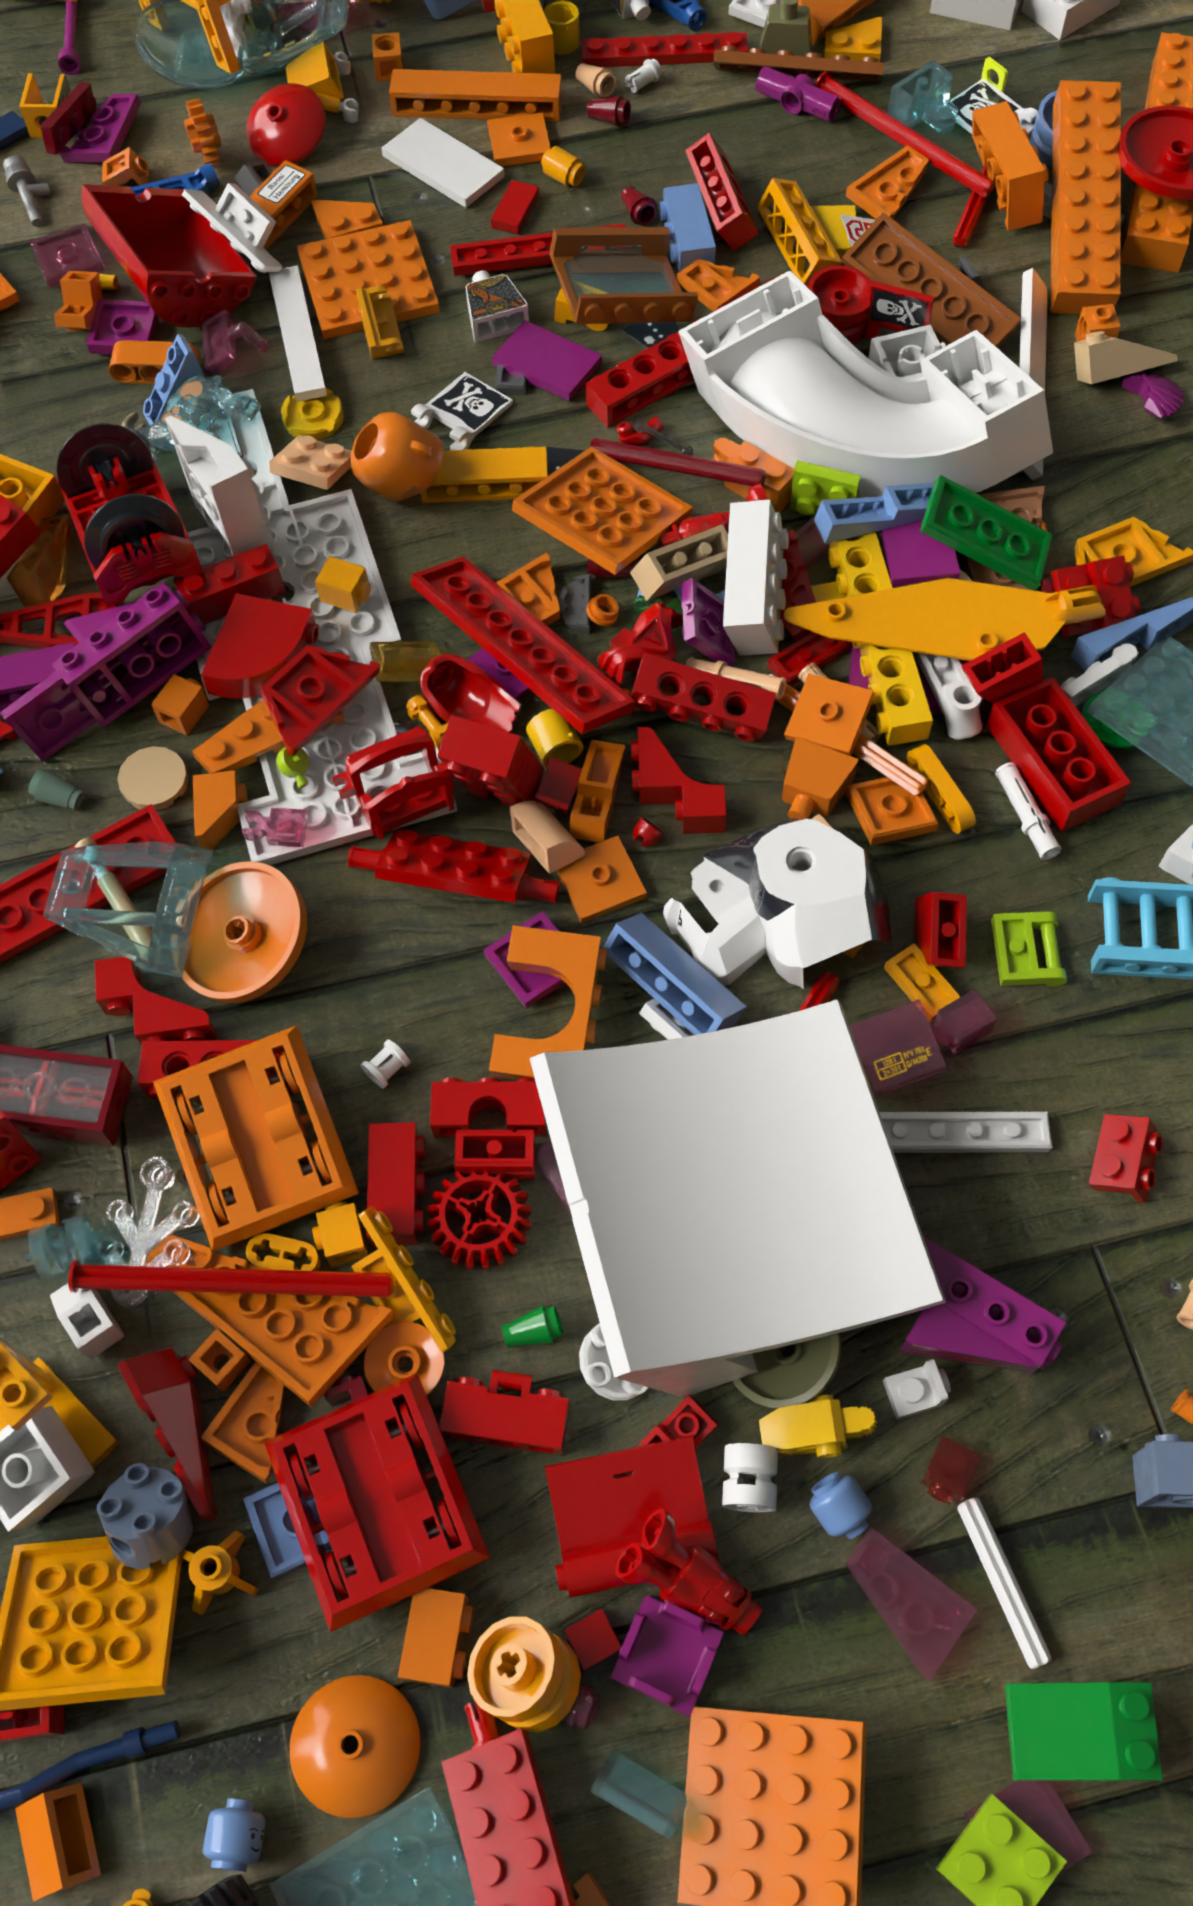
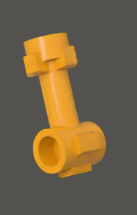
[406,695,448,750]

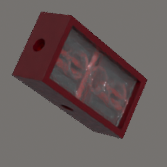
[0,1044,133,1147]

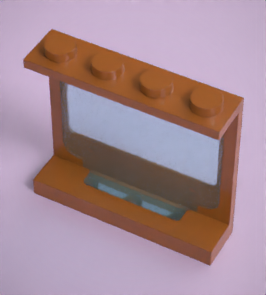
[549,227,698,324]

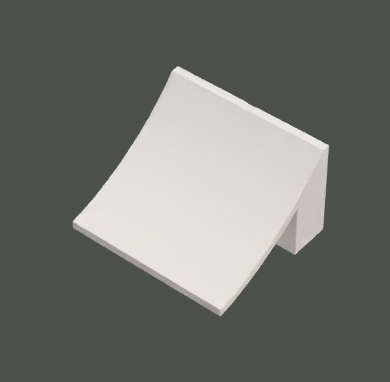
[530,1000,946,1398]

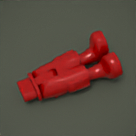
[616,1508,762,1635]

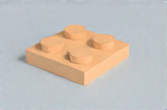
[269,435,351,490]

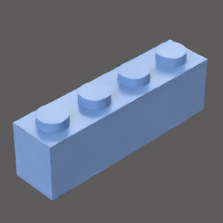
[603,913,747,1035]

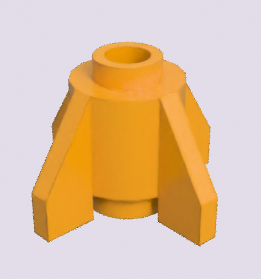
[181,1531,259,1615]

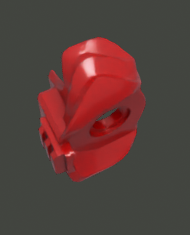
[597,602,683,687]

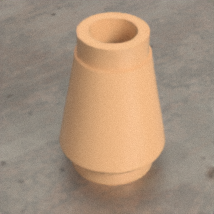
[576,63,616,98]

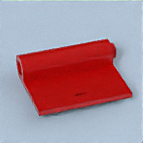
[545,1435,719,1598]

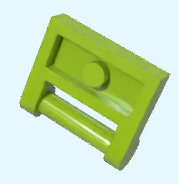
[991,912,1067,987]

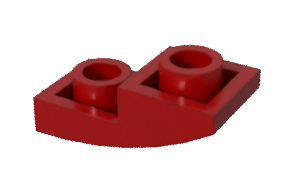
[637,1394,720,1450]

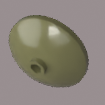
[732,1333,841,1409]

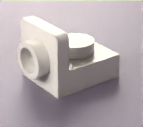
[883,1359,951,1420]

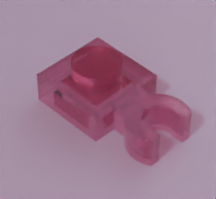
[242,808,308,847]

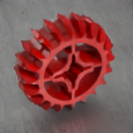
[427,1171,532,1271]

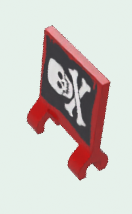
[865,281,934,341]

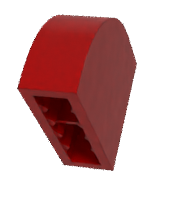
[201,593,320,699]

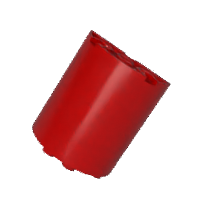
[82,184,257,328]

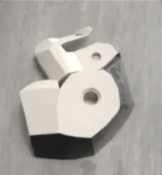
[663,818,892,989]

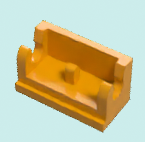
[355,285,404,360]

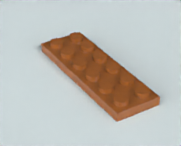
[842,212,1021,348]

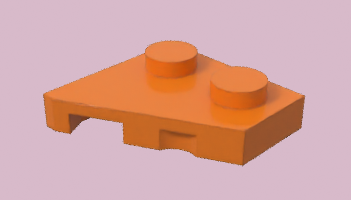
[496,552,560,626]

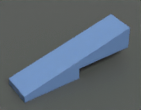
[814,483,934,544]
[1071,597,1193,671]

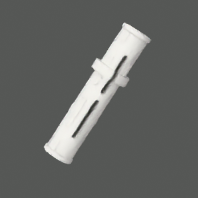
[995,762,1062,860]

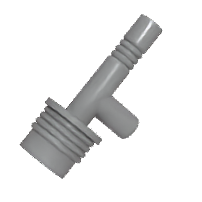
[3,155,50,227]

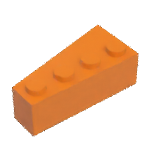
[972,101,1048,231]

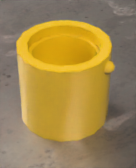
[544,1,580,55]
[526,709,583,768]

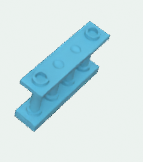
[1088,877,1193,980]

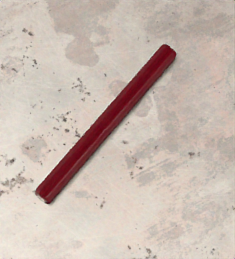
[590,438,766,486]

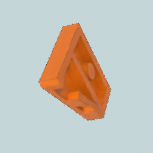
[311,200,383,239]
[677,259,760,312]

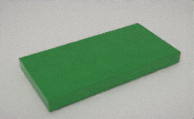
[920,475,1053,591]

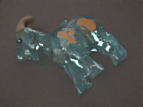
[122,375,261,460]

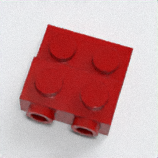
[1051,555,1140,638]

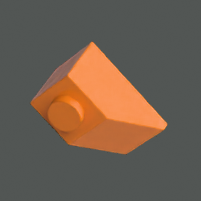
[193,770,248,853]

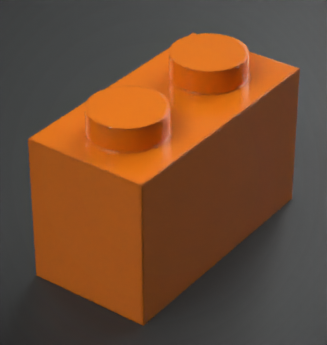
[398,1588,474,1688]

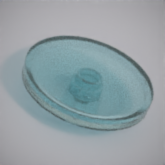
[135,0,249,90]

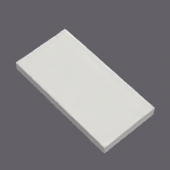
[381,118,505,208]

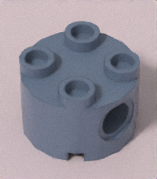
[97,1463,193,1569]

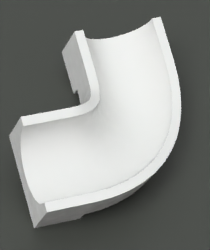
[678,270,1053,497]

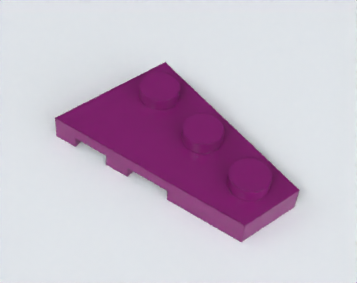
[59,94,141,162]

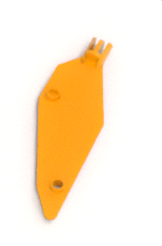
[784,578,1105,661]

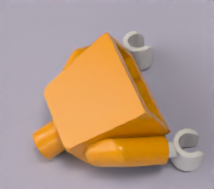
[286,41,358,123]

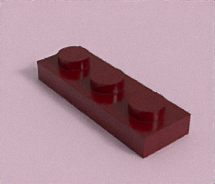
[40,81,96,155]

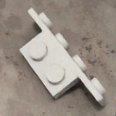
[182,183,282,273]

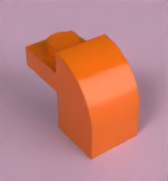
[54,271,102,332]

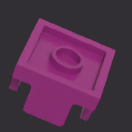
[610,1595,724,1718]

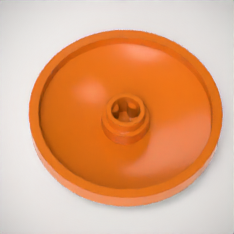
[172,861,307,1003]

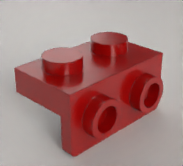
[1089,1114,1163,1203]

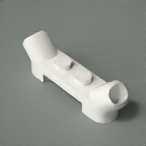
[912,652,982,740]

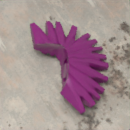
[1119,371,1184,419]

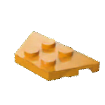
[1074,517,1193,587]

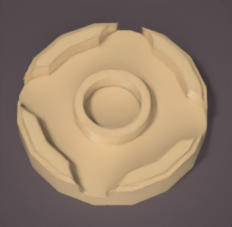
[117,746,189,811]

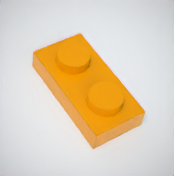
[884,943,961,1023]

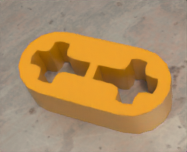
[246,1233,321,1271]

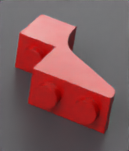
[631,727,726,834]
[94,955,217,1046]

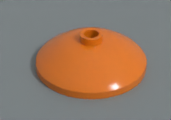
[290,1675,421,1818]

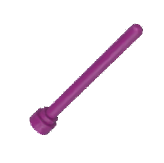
[58,1,81,75]

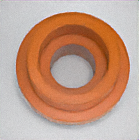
[586,594,619,626]

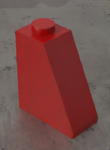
[961,632,1043,703]

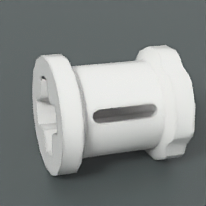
[361,1039,411,1089]

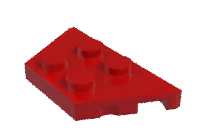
[261,645,381,757]

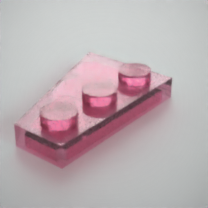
[845,1527,977,1683]

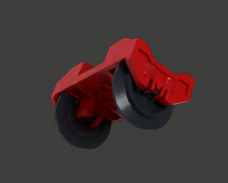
[56,423,204,608]

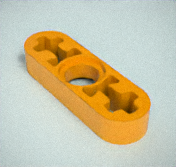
[907,744,976,834]

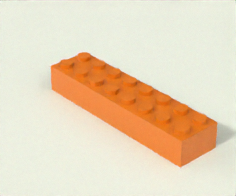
[1050,80,1121,315]

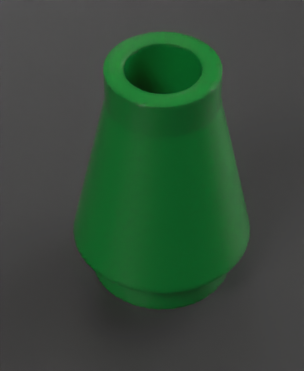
[502,1304,564,1348]

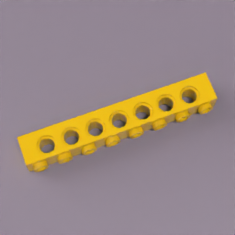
[829,532,933,746]

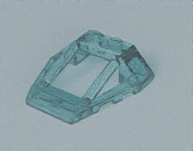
[237,0,349,75]
[43,841,214,978]

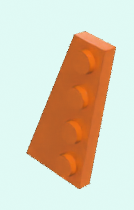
[192,699,345,773]

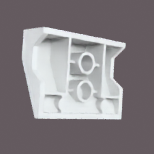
[165,416,274,557]

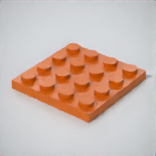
[297,220,440,339]
[512,446,693,575]
[677,1707,867,1906]

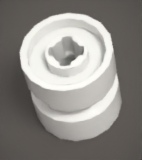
[722,1443,778,1513]

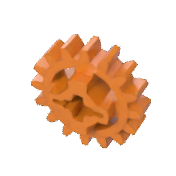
[184,98,222,166]

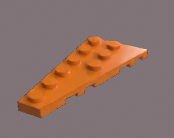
[141,1234,395,1407]

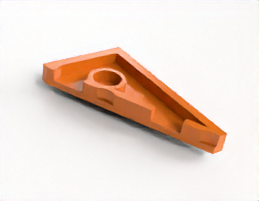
[201,1362,286,1484]

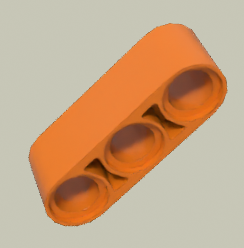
[108,340,201,384]

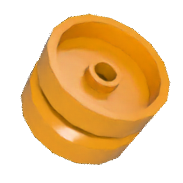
[467,1617,581,1733]

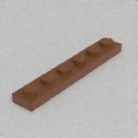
[714,46,884,82]

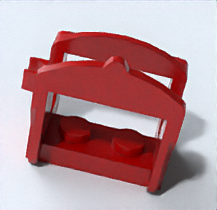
[332,726,455,840]

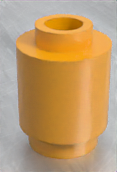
[541,146,586,187]

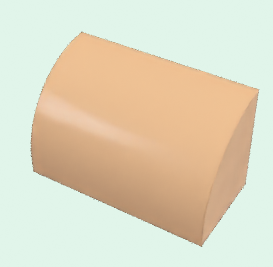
[510,800,586,874]

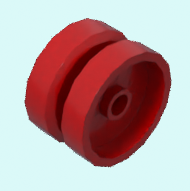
[808,266,872,344]

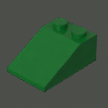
[1005,1682,1163,1781]

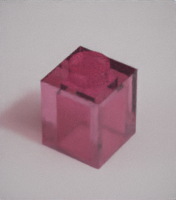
[933,989,997,1054]

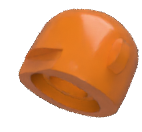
[351,411,444,502]

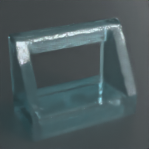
[590,1749,690,1840]

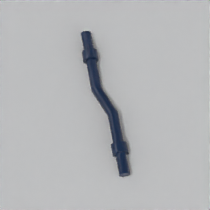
[0,1720,181,1811]

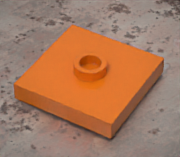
[487,112,551,167]
[784,674,875,756]
[846,777,939,845]
[556,836,647,924]

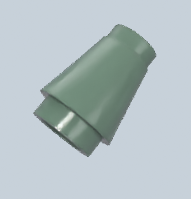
[28,769,85,810]

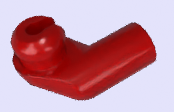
[616,417,664,445]

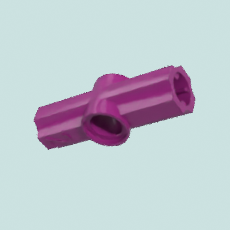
[755,66,841,123]

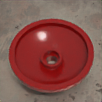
[246,83,326,168]

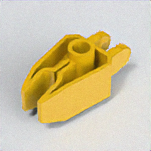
[759,1395,877,1458]

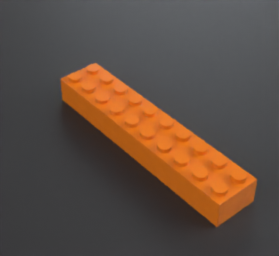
[1120,32,1193,273]

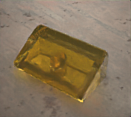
[369,641,441,682]

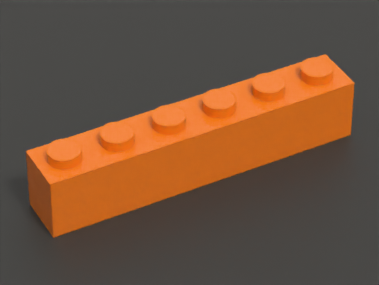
[389,69,562,122]

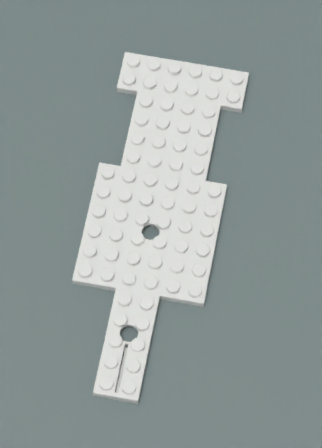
[174,389,457,865]

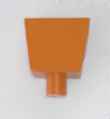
[782,736,859,819]

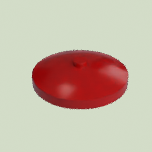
[1118,106,1193,200]

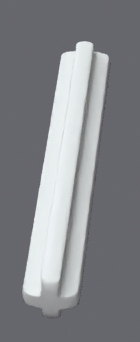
[958,1497,1052,1669]

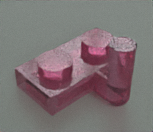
[202,309,267,375]

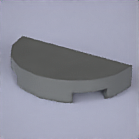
[558,574,592,634]

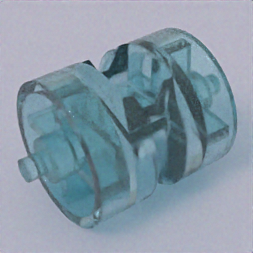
[24,1213,104,1279]

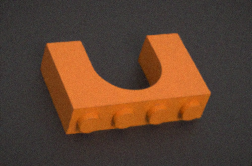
[489,925,608,1080]

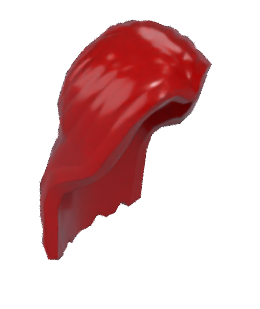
[420,654,522,733]

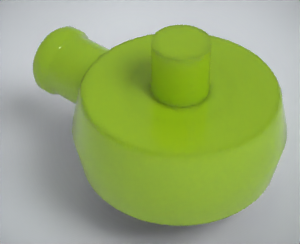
[276,747,309,788]

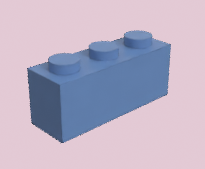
[659,183,716,272]

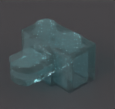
[888,60,959,133]

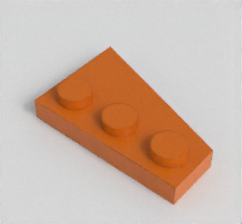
[846,145,929,219]

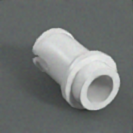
[625,59,662,93]

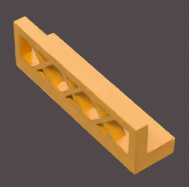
[756,178,842,288]

